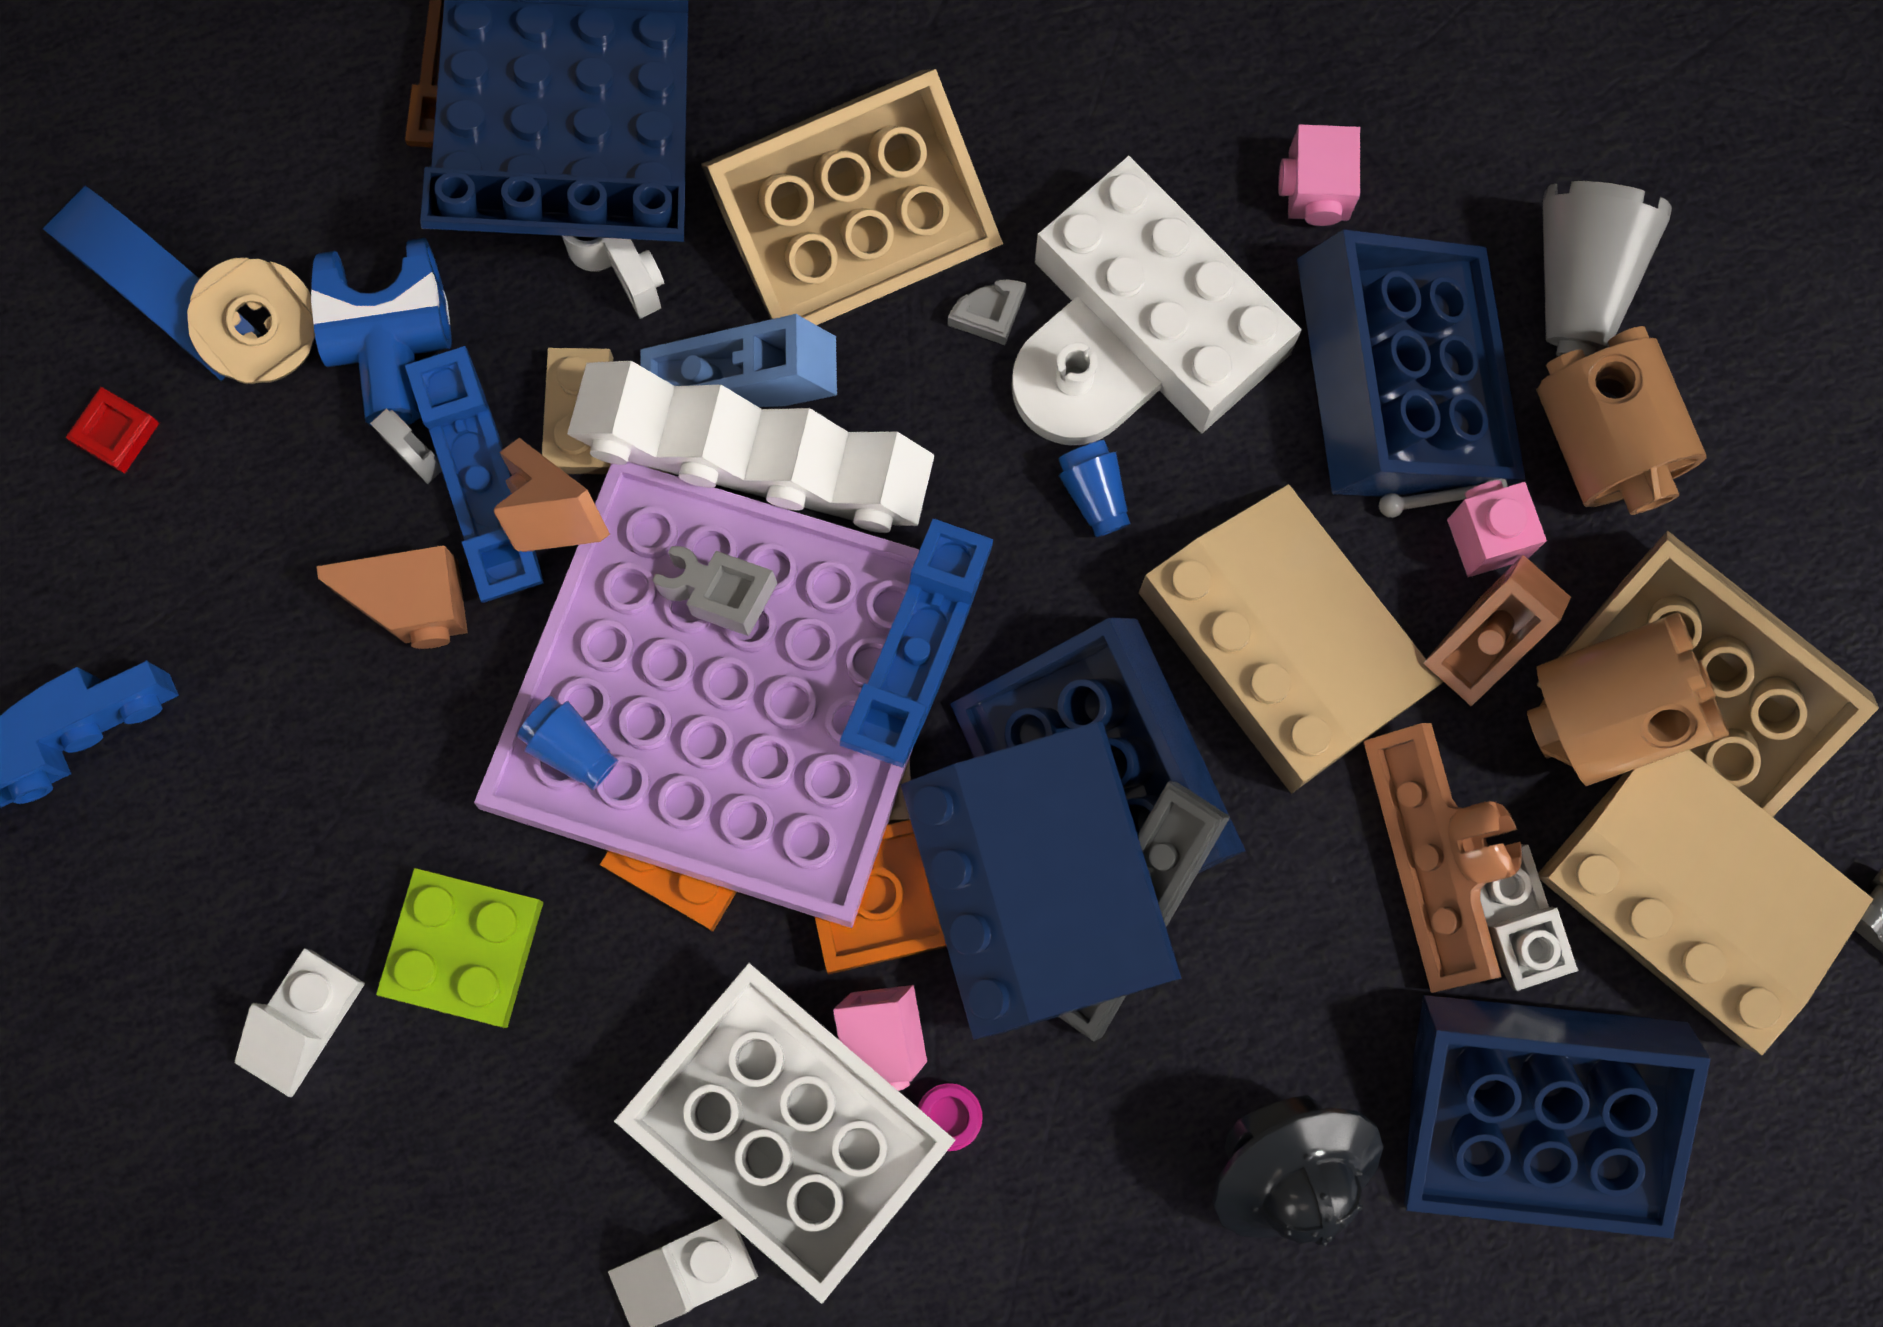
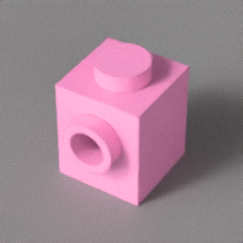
[1278,125,1360,226]
[1447,480,1547,577]
[833,985,927,1091]

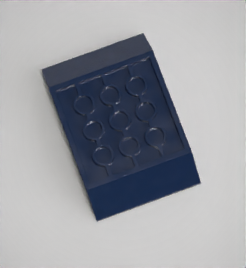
[420,0,689,242]

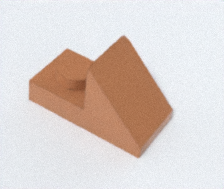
[494,438,610,552]

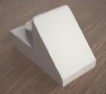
[234,948,365,1097]
[608,1218,758,1327]

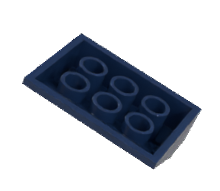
[1297,229,1525,496]
[950,618,1246,873]
[900,721,1181,1040]
[1404,995,1711,1239]

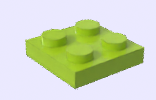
[376,868,543,1028]

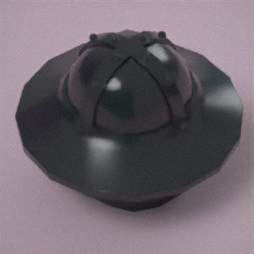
[1212,1095,1383,1246]

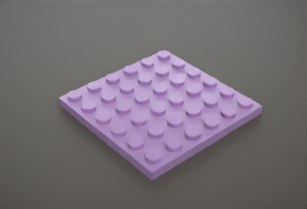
[474,462,919,928]

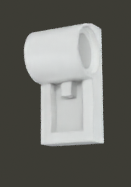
[562,236,664,319]

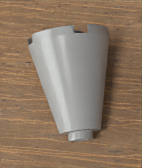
[1543,181,1672,356]

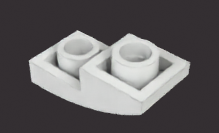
[1480,844,1578,991]

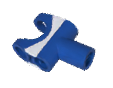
[311,238,452,425]

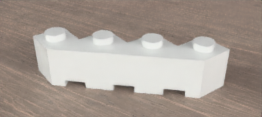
[567,361,934,533]

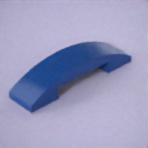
[43,186,263,381]
[405,346,543,603]
[840,518,993,768]

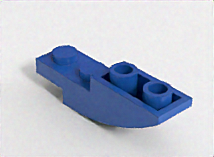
[0,661,179,808]

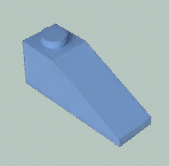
[641,314,837,407]

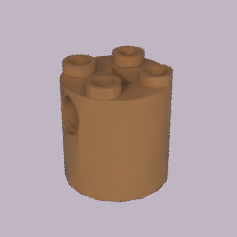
[1536,326,1707,515]
[1527,612,1729,786]

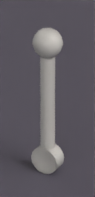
[1379,479,1508,518]

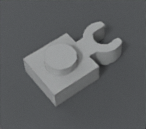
[652,546,777,636]

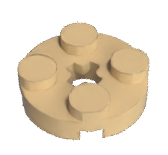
[187,258,315,384]

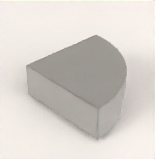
[948,280,1026,345]
[370,408,442,484]

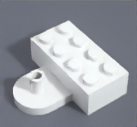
[1012,156,1302,445]

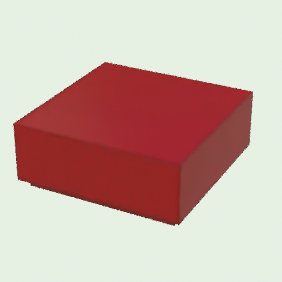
[65,387,159,474]

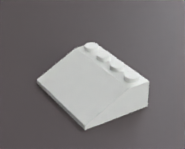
[614,963,955,1304]

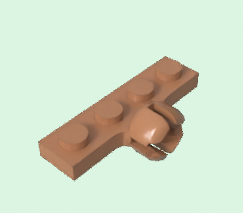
[1363,723,1522,993]

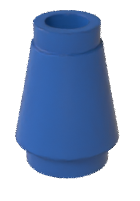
[1058,440,1131,538]
[516,696,619,791]

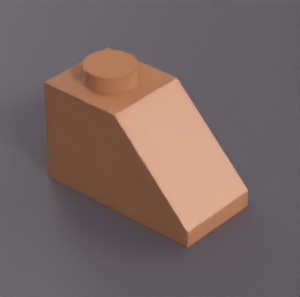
[317,545,468,649]
[1423,555,1571,706]

